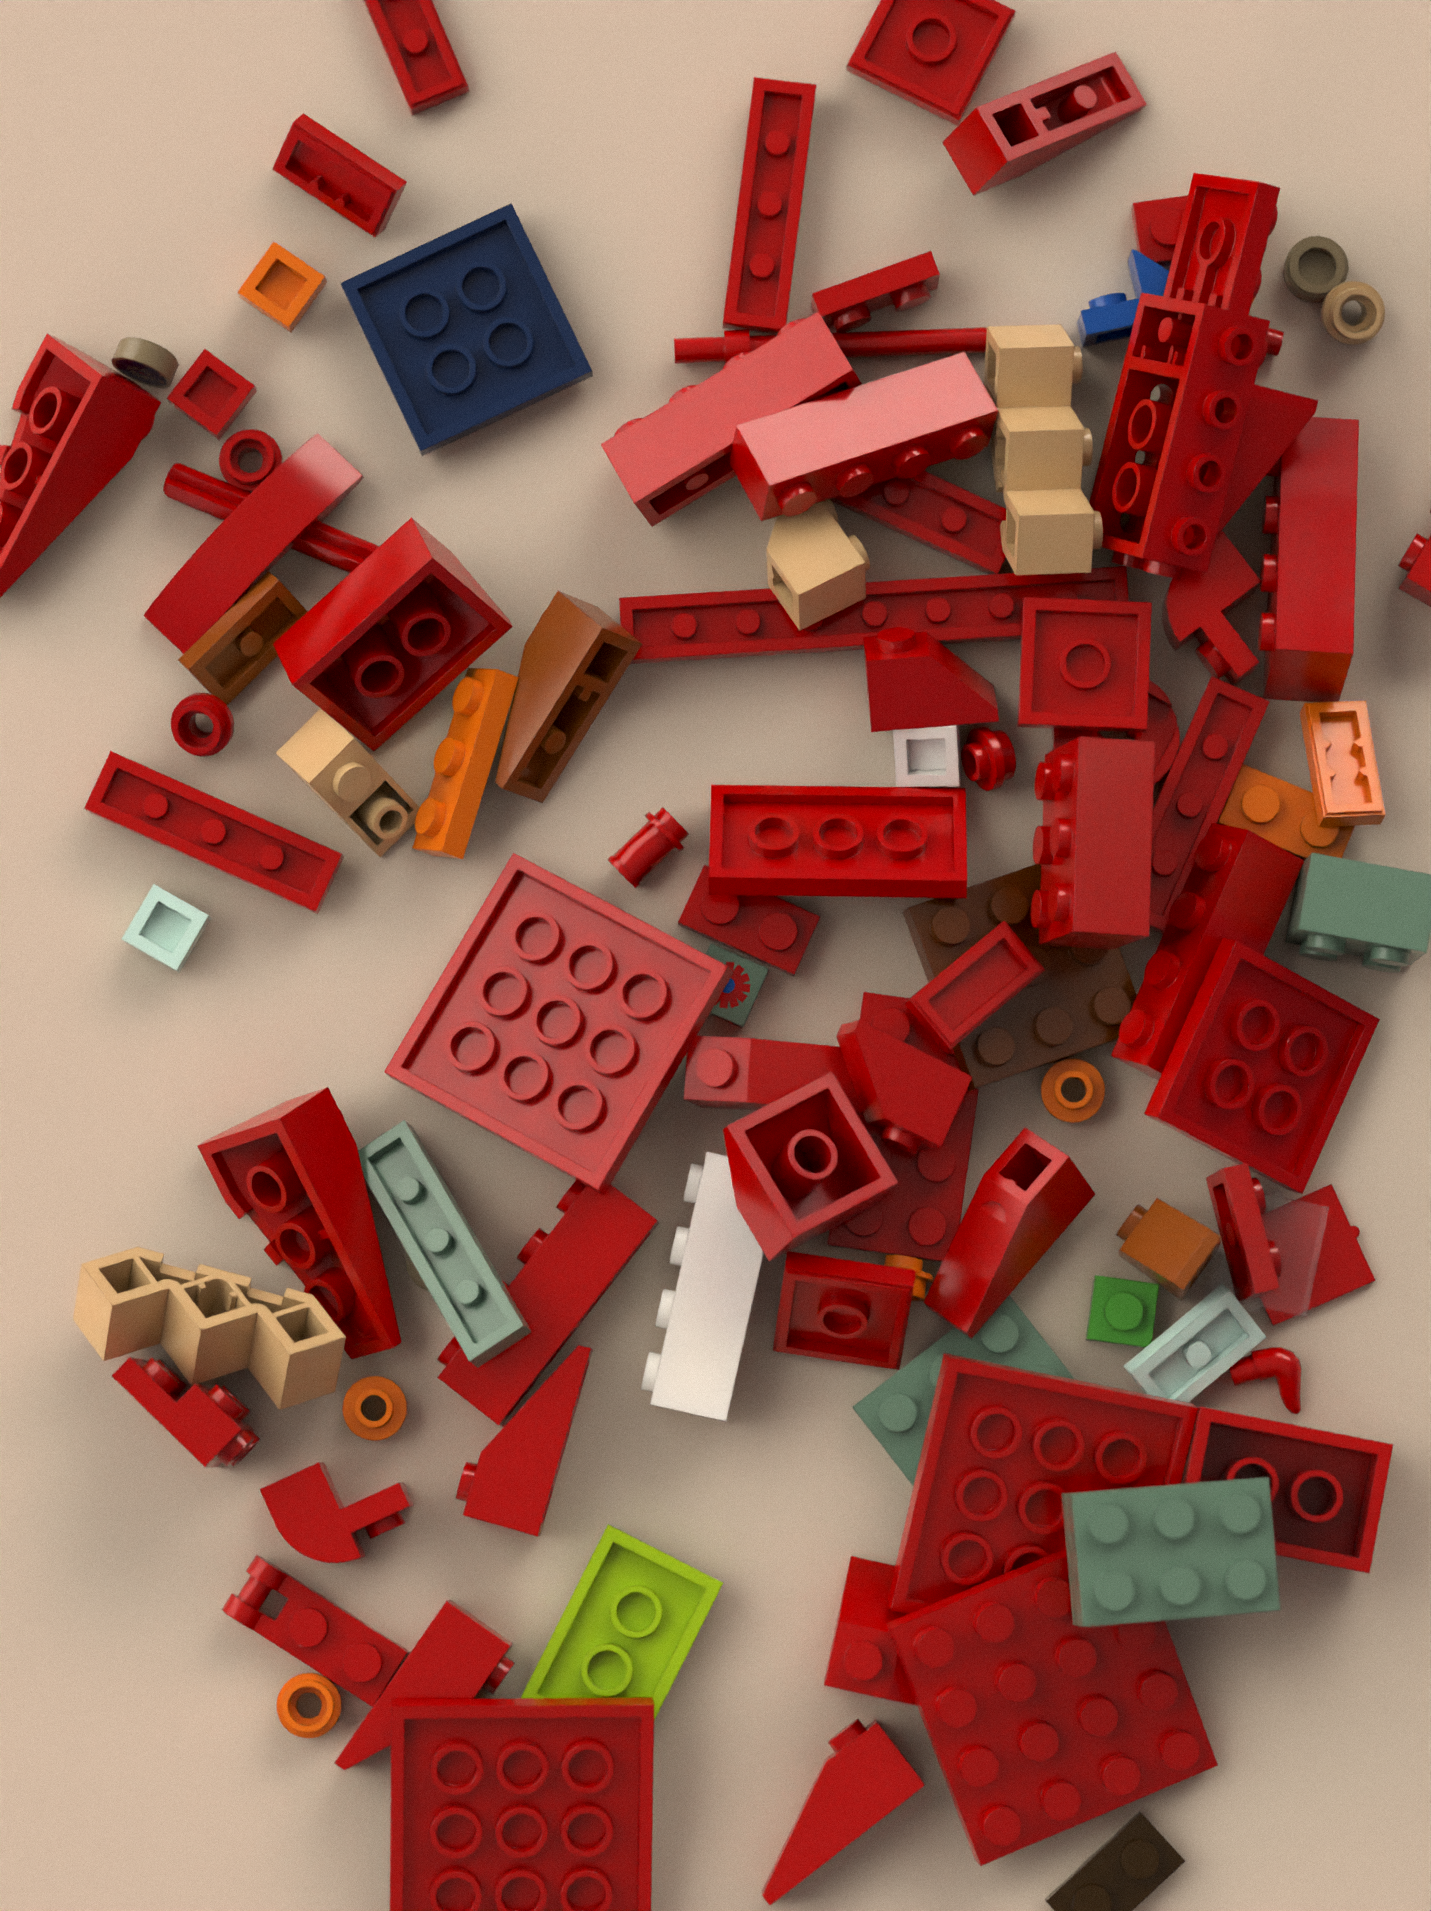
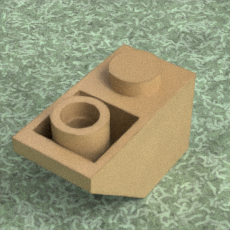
[766,499,870,631]
[276,708,420,858]

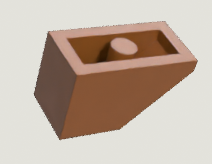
[1116,1198,1222,1301]

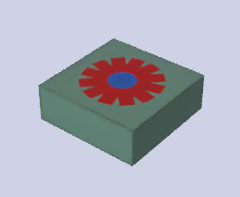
[706,943,769,1029]

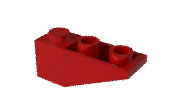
[923,1127,1096,1339]

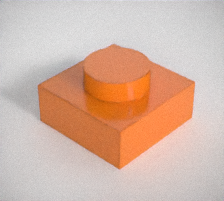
[237,241,327,333]

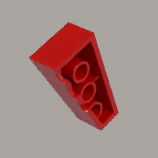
[1258,417,1359,702]

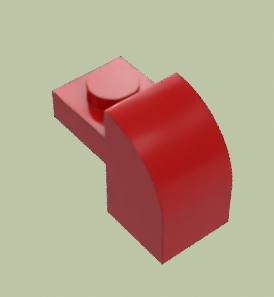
[1162,531,1261,686]
[260,1462,414,1563]

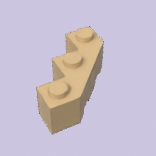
[984,324,1103,575]
[73,1247,346,1410]

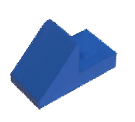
[1077,250,1169,347]

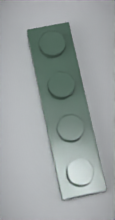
[358,1120,532,1367]

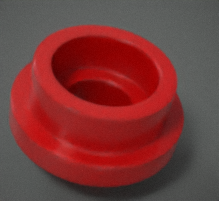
[219,429,283,493]
[171,693,234,757]
[961,727,1016,791]

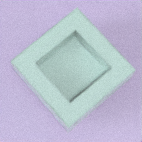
[122,884,211,973]

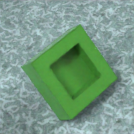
[1086,1275,1159,1348]

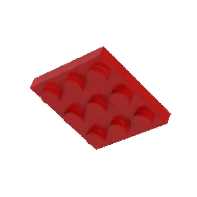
[1144,938,1380,1194]

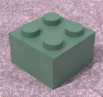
[1285,853,1431,973]

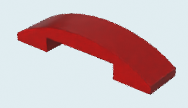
[143,433,364,654]

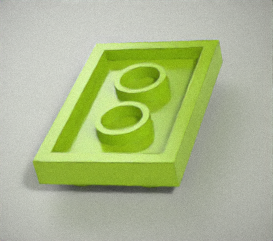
[521,1524,723,1720]

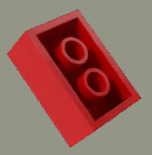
[1031,736,1155,950]
[1181,1406,1393,1573]

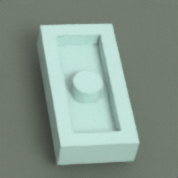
[1124,1284,1266,1403]

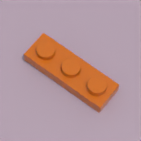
[412,668,519,859]

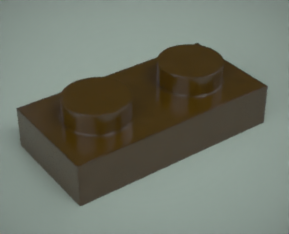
[1045,1811,1185,1911]

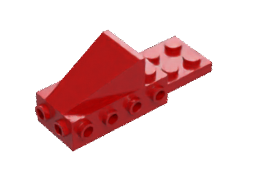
[1089,173,1318,580]

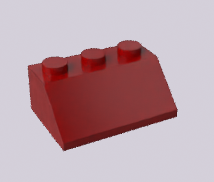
[273,517,513,751]

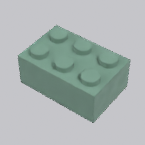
[1062,1477,1281,1627]

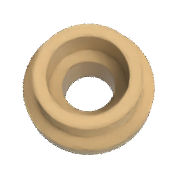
[1321,281,1385,345]

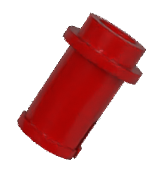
[607,807,689,889]

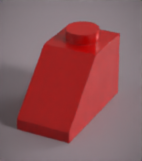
[863,627,999,732]
[836,1020,972,1155]

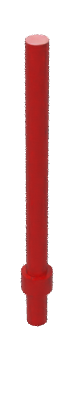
[674,327,987,364]

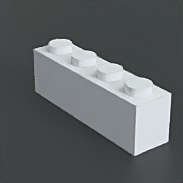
[641,1152,764,1422]

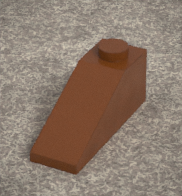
[495,591,642,803]

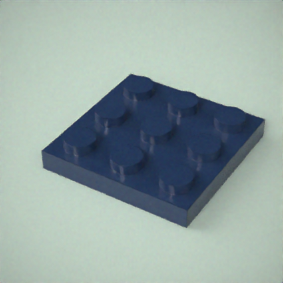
[340,203,593,456]

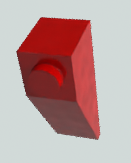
[942,51,1147,196]
[684,1036,863,1115]
[456,1345,593,1536]
[334,1600,515,1770]
[762,1719,925,1906]

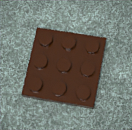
[902,864,1137,1092]

